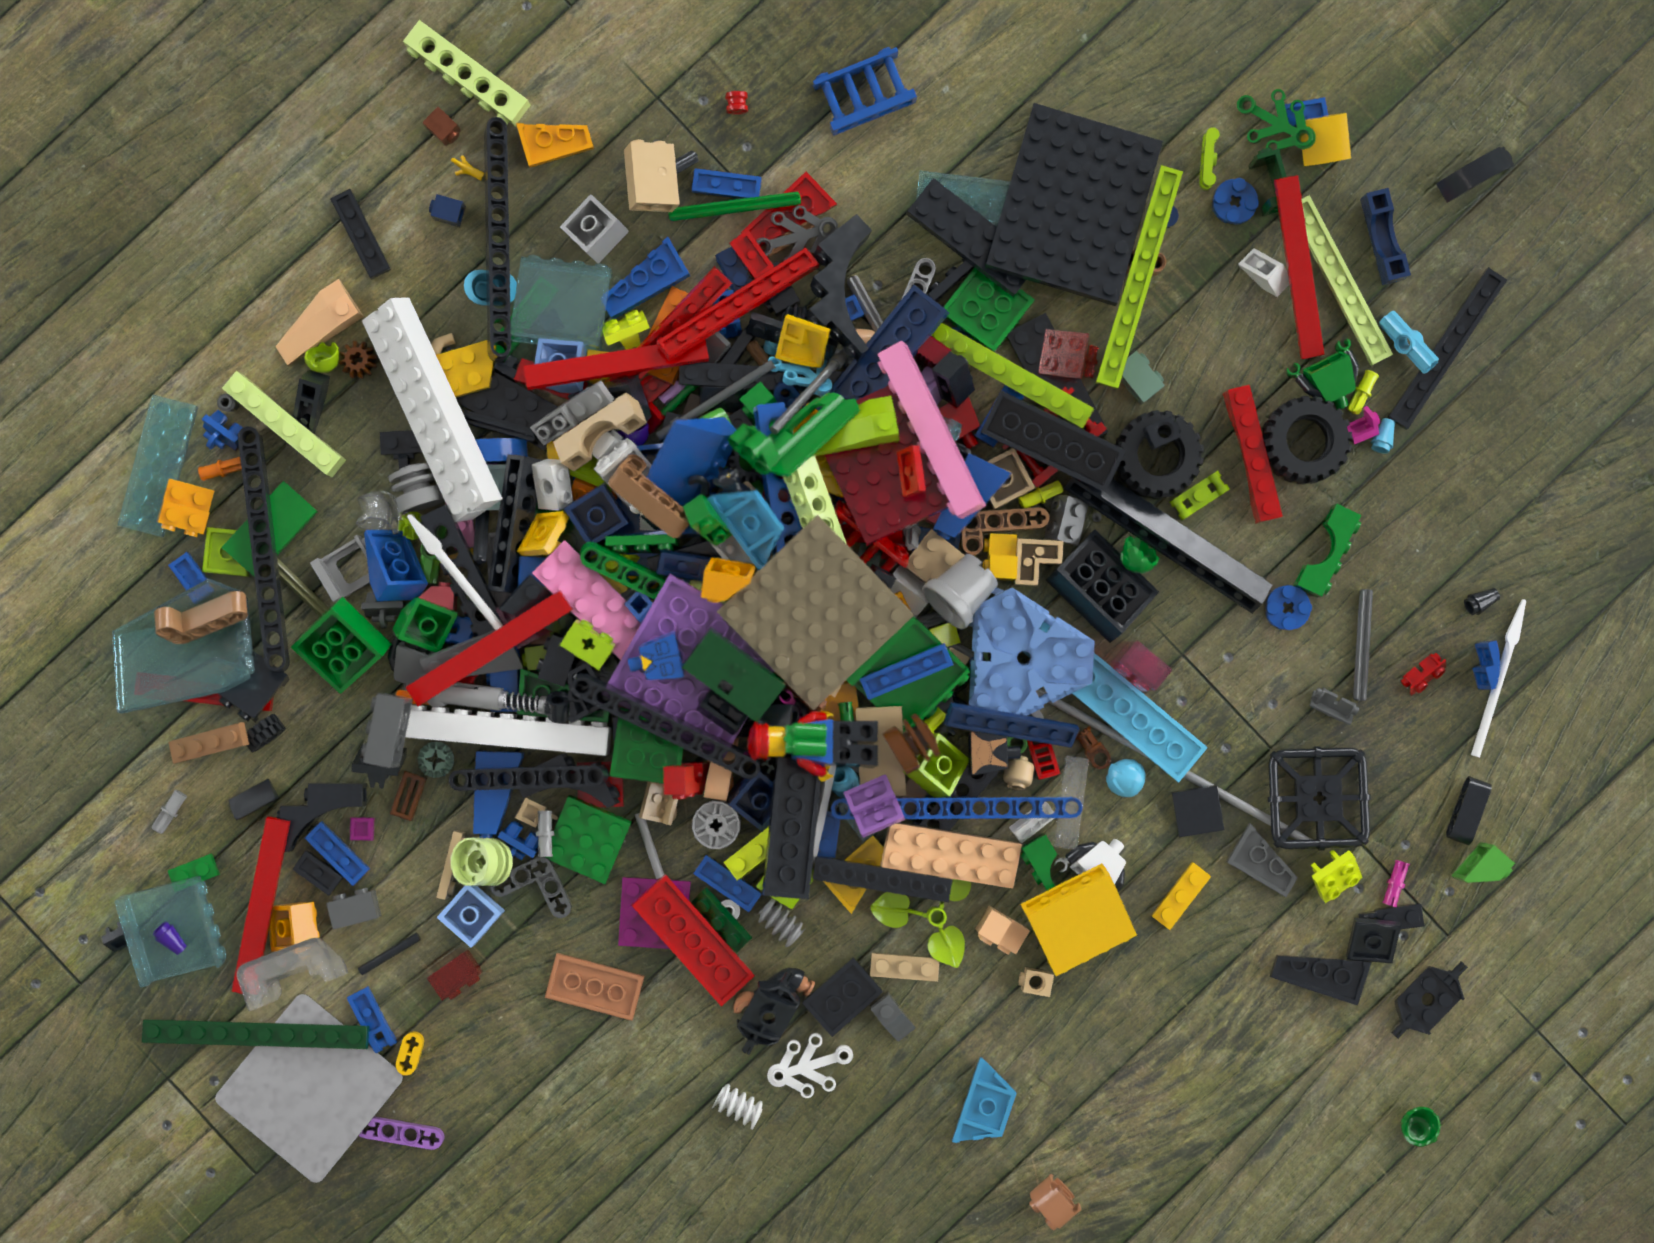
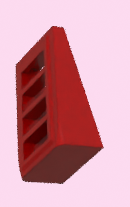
[1027,740,1060,780]

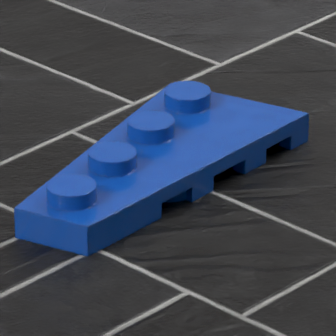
[600,237,690,319]

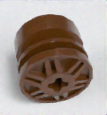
[882,713,941,775]

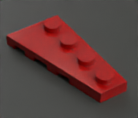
[741,171,837,247]

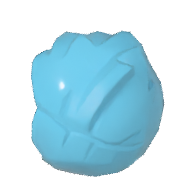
[1106,759,1146,797]

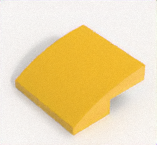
[1301,113,1351,166]

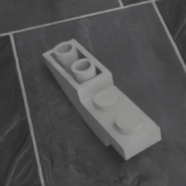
[530,381,614,445]

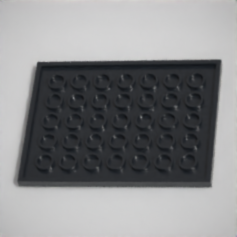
[985,103,1163,306]

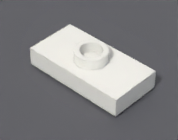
[1009,802,1054,844]

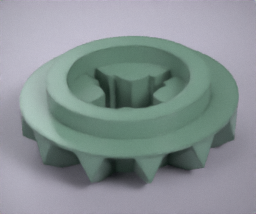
[417,742,454,778]

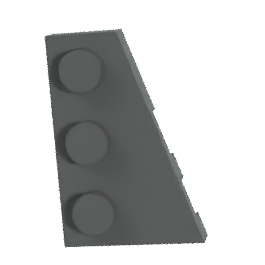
[1226,823,1297,897]

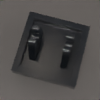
[352,744,407,789]

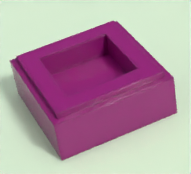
[350,817,375,841]

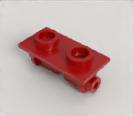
[1401,653,1446,696]

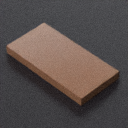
[545,953,645,1021]

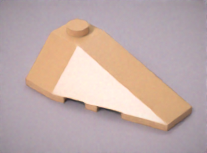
[276,279,364,366]

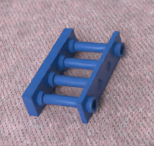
[813,47,917,136]

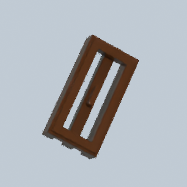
[390,771,427,821]

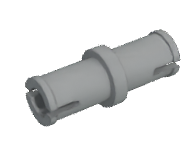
[536,811,554,857]

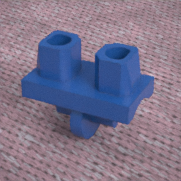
[202,410,243,451]
[498,821,538,860]

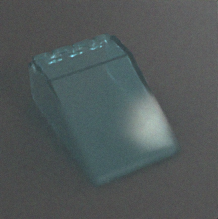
[112,579,255,714]

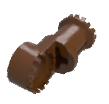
[1075,726,1111,769]

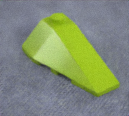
[812,396,899,456]

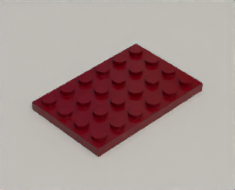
[824,386,949,546]

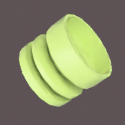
[451,838,512,886]

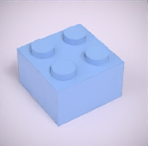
[437,885,505,948]

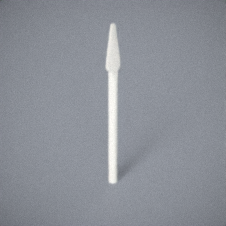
[407,515,504,630]
[1471,599,1526,758]

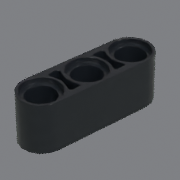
[1446,776,1492,845]

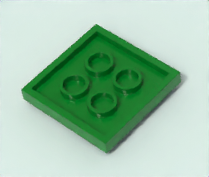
[943,268,1035,352]
[605,534,680,554]
[610,708,683,784]
[546,795,632,884]

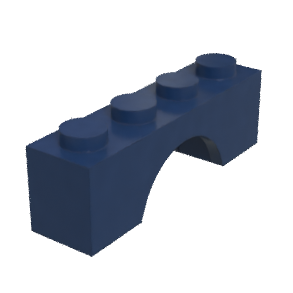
[1360,188,1411,286]

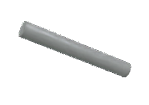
[635,813,664,879]

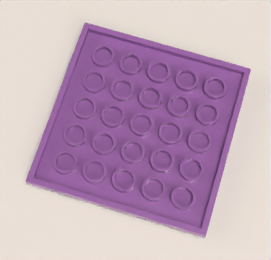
[602,574,774,758]

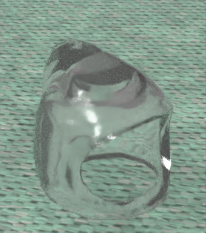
[356,491,400,534]

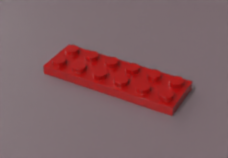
[631,874,755,1007]

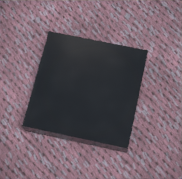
[1171,785,1225,838]
[1346,918,1401,963]

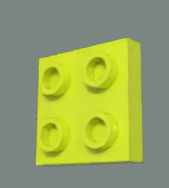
[601,310,650,349]
[1311,850,1363,903]

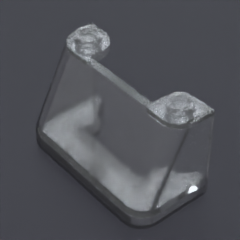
[237,937,349,1011]

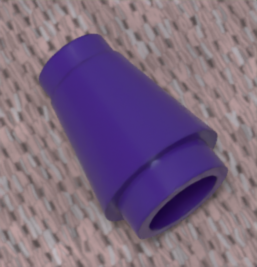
[153,921,187,955]

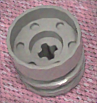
[388,463,445,514]
[692,799,741,849]

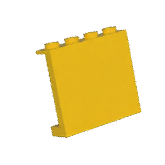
[1020,863,1137,976]

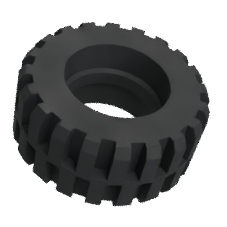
[1262,396,1353,485]
[1115,410,1204,499]

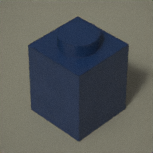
[429,194,466,227]

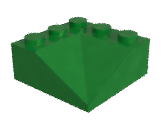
[291,597,392,694]

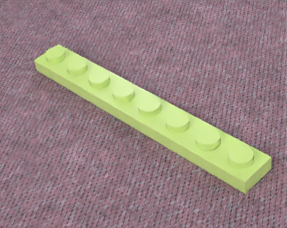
[1302,195,1393,366]

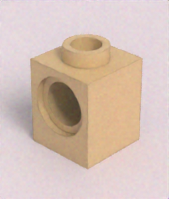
[1018,967,1054,997]

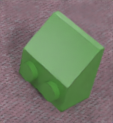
[1451,842,1515,883]

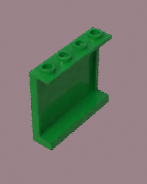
[846,616,970,733]

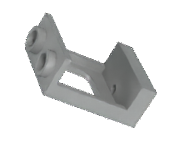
[310,535,370,602]

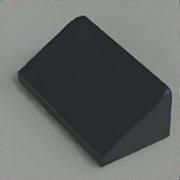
[700,387,747,413]
[696,689,748,735]
[228,778,279,821]

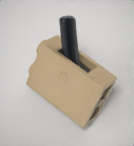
[624,140,699,212]

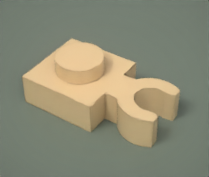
[515,798,558,830]

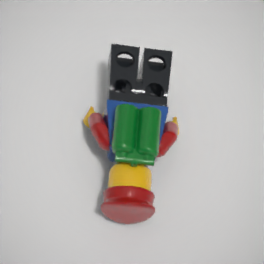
[748,711,878,782]

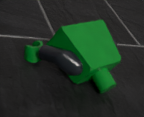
[1286,339,1360,409]

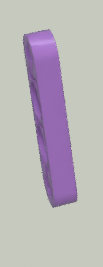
[359,1116,444,1150]

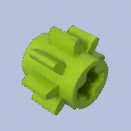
[398,511,423,540]

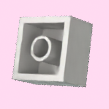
[560,194,629,264]

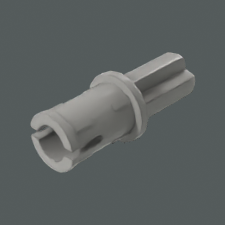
[903,522,921,551]
[152,789,187,834]

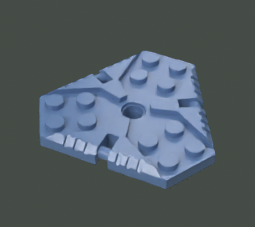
[969,587,1095,716]

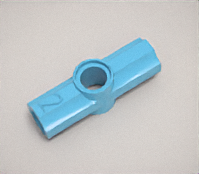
[1379,311,1439,374]

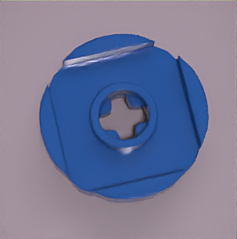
[1212,178,1259,225]
[1265,585,1312,630]

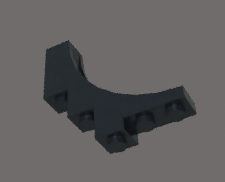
[806,214,872,362]

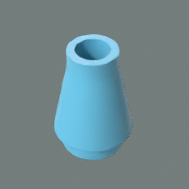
[1371,418,1396,454]

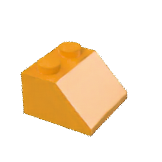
[701,557,757,603]
[269,902,319,952]

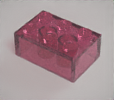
[1111,640,1173,692]

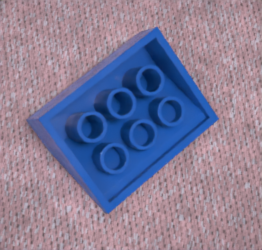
[646,417,736,506]

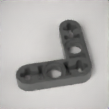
[490,857,572,918]

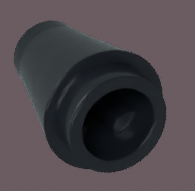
[1464,588,1500,615]

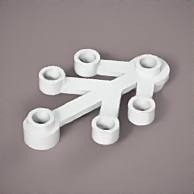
[767,1033,853,1098]

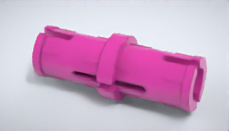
[1382,860,1410,907]

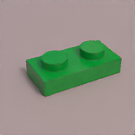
[168,854,220,892]

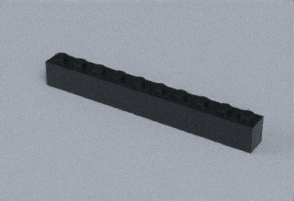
[1064,476,1272,614]

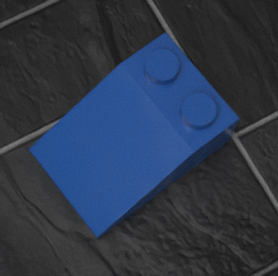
[364,530,428,601]

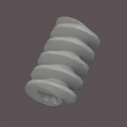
[757,898,806,948]

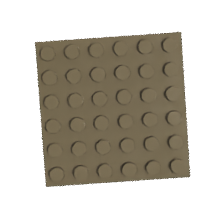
[717,514,914,710]

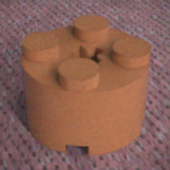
[1029,1174,1081,1230]

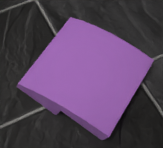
[843,774,905,838]

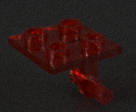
[1038,329,1099,379]

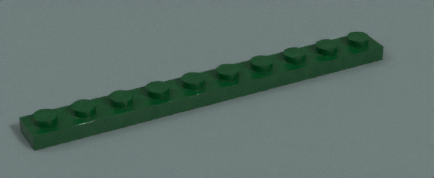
[141,1019,369,1049]

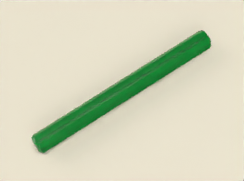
[668,192,801,221]

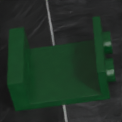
[1248,147,1287,216]

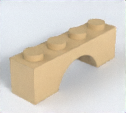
[553,393,647,471]

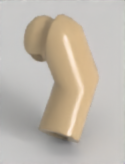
[431,333,456,355]

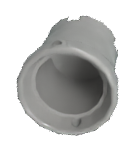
[922,554,998,629]

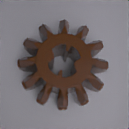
[339,341,378,379]

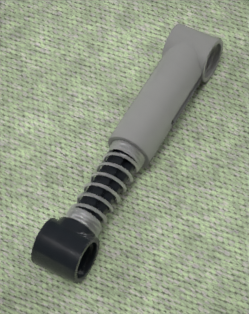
[428,682,569,723]

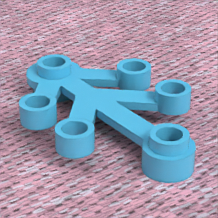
[763,340,832,396]

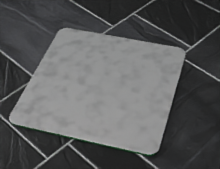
[216,994,403,1183]

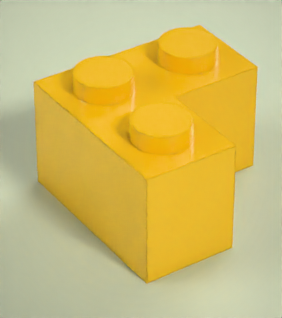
[982,533,1018,581]

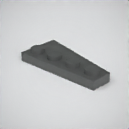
[420,630,523,676]

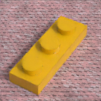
[1151,862,1211,930]

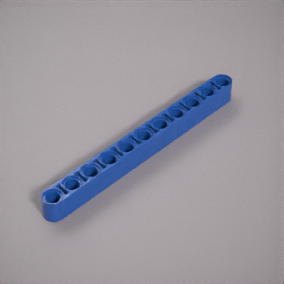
[831,797,1083,819]

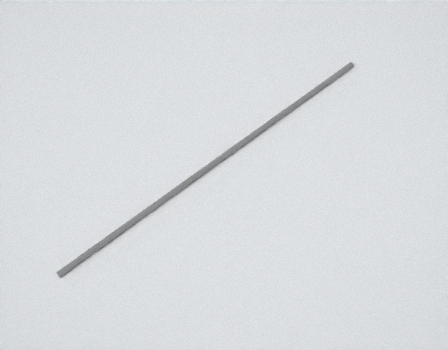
[927,627,1313,840]

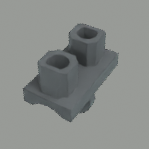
[361,592,405,629]

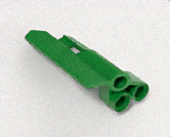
[727,393,860,477]

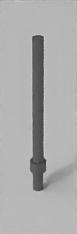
[770,348,848,434]
[656,360,775,440]

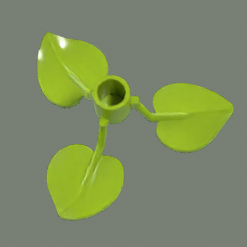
[870,879,971,968]

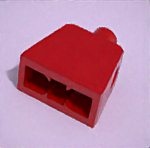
[939,397,980,449]

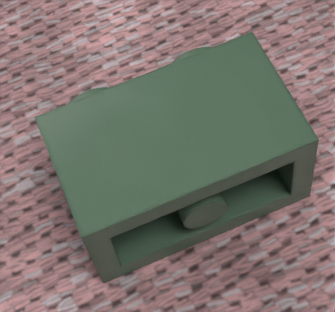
[1121,351,1165,405]

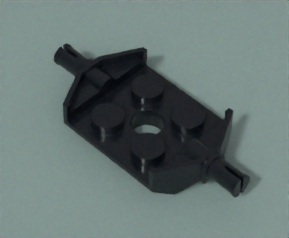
[1391,961,1468,1039]
[737,969,800,1055]

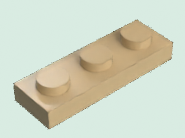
[436,830,466,900]
[870,953,939,982]

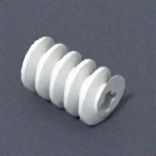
[712,1084,763,1129]

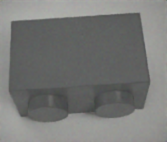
[326,887,382,930]

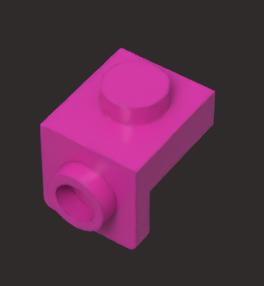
[1347,406,1380,445]

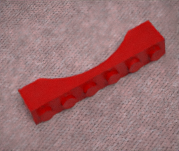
[1223,384,1283,524]

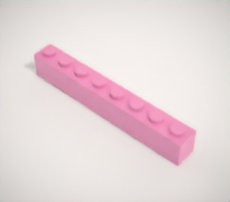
[878,341,986,519]

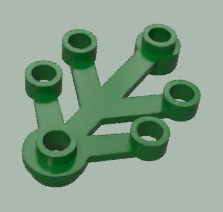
[1237,89,1316,151]

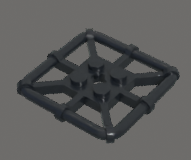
[1267,746,1371,851]

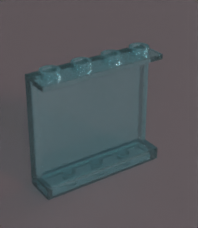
[511,255,613,351]
[114,876,226,988]

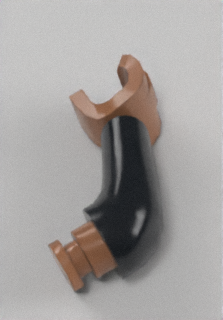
[733,967,815,1014]

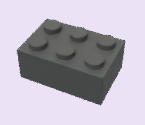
[361,693,413,768]

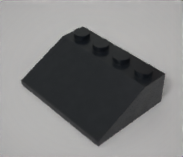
[1046,529,1159,643]

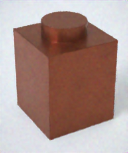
[422,107,461,146]

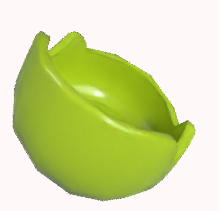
[304,342,340,373]

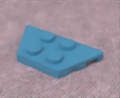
[707,490,784,570]
[952,1057,1017,1143]

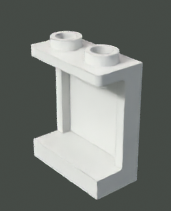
[594,438,652,509]

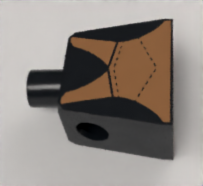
[968,731,1021,776]

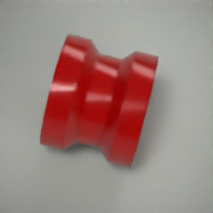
[725,91,748,115]

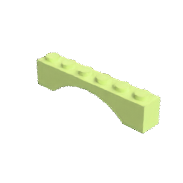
[222,371,346,477]

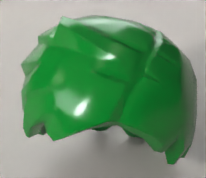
[1120,536,1159,574]
[1400,1106,1441,1147]

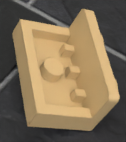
[639,782,678,826]

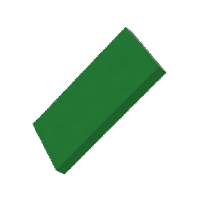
[221,481,318,577]

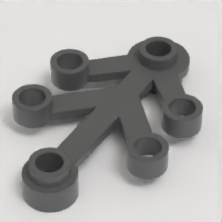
[756,205,838,262]

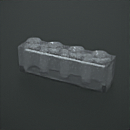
[1053,756,1089,850]

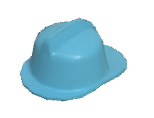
[464,270,518,306]

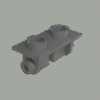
[1309,687,1359,726]

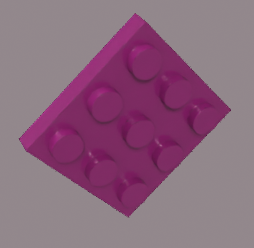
[618,877,691,949]

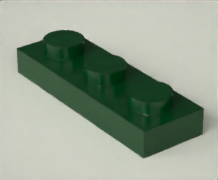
[691,887,753,953]

